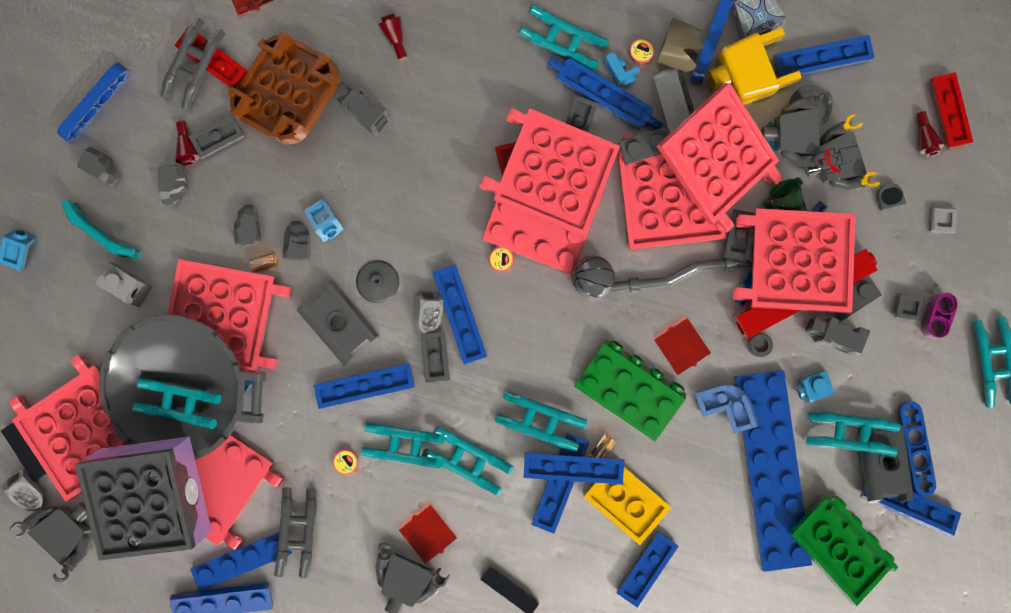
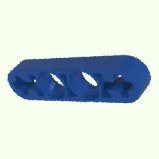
[691,0,734,84]
[57,62,129,142]
[897,401,936,496]

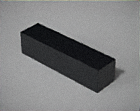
[1,423,47,482]
[480,565,539,613]

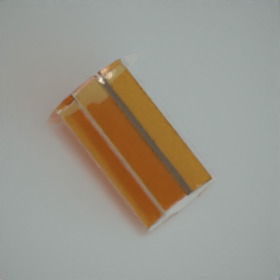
[250,250,279,272]
[588,434,616,458]

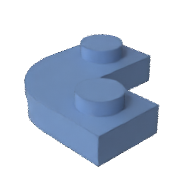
[696,385,759,434]

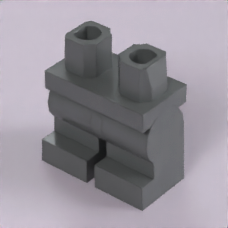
[334,82,391,137]
[805,317,870,356]

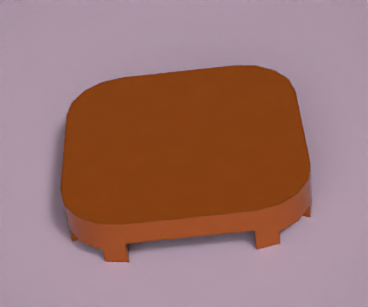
[227,32,340,145]

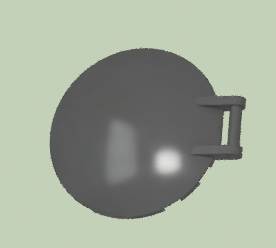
[99,314,266,460]

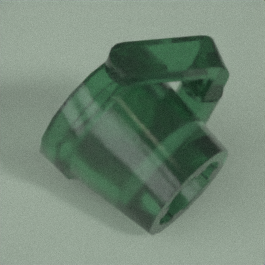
[762,177,807,211]

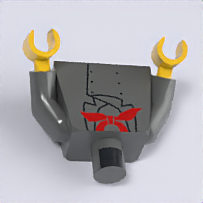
[804,114,880,191]

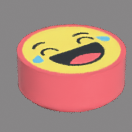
[629,39,654,64]
[489,247,514,272]
[333,450,358,475]

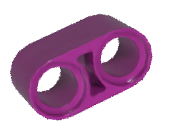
[921,293,958,339]

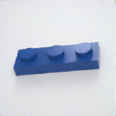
[616,531,679,608]

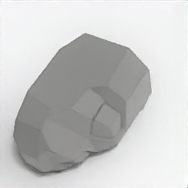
[413,290,443,334]
[3,469,44,511]

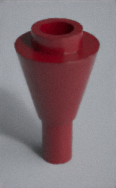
[378,13,407,60]
[916,111,944,157]
[175,121,200,166]

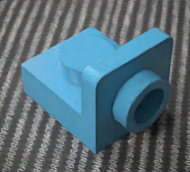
[603,52,640,86]
[303,198,344,242]
[0,229,36,271]
[796,371,835,403]

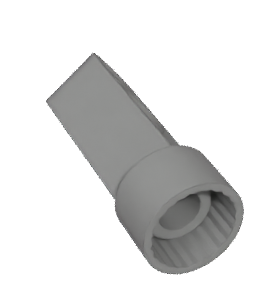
[654,67,694,133]

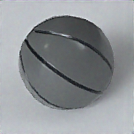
[571,255,615,299]

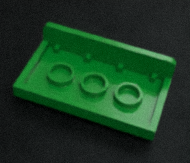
[574,339,686,441]
[788,495,898,606]

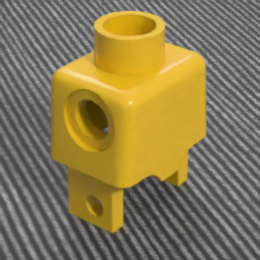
[707,27,802,104]

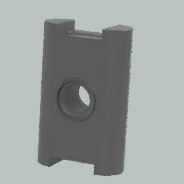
[296,280,379,366]
[857,425,914,503]

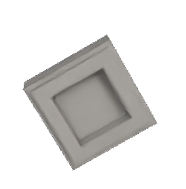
[929,207,957,233]

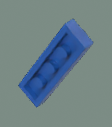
[773,35,875,78]
[433,264,487,365]
[313,363,415,409]
[531,433,590,534]
[523,453,624,485]
[860,483,961,537]
[190,532,292,591]
[170,583,273,613]

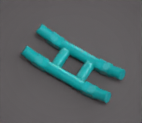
[518,4,609,70]
[61,199,141,259]
[972,317,1011,408]
[132,378,222,429]
[495,391,587,452]
[806,412,901,457]
[361,423,445,469]
[422,426,514,497]

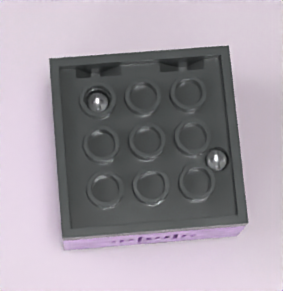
[75,436,212,561]

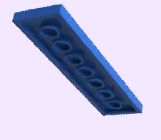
[734,370,812,572]

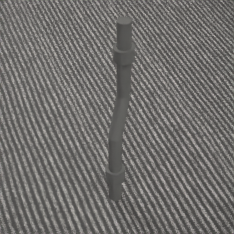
[610,257,752,293]

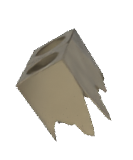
[657,18,703,72]

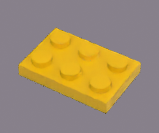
[583,467,671,545]

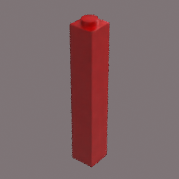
[733,249,878,339]

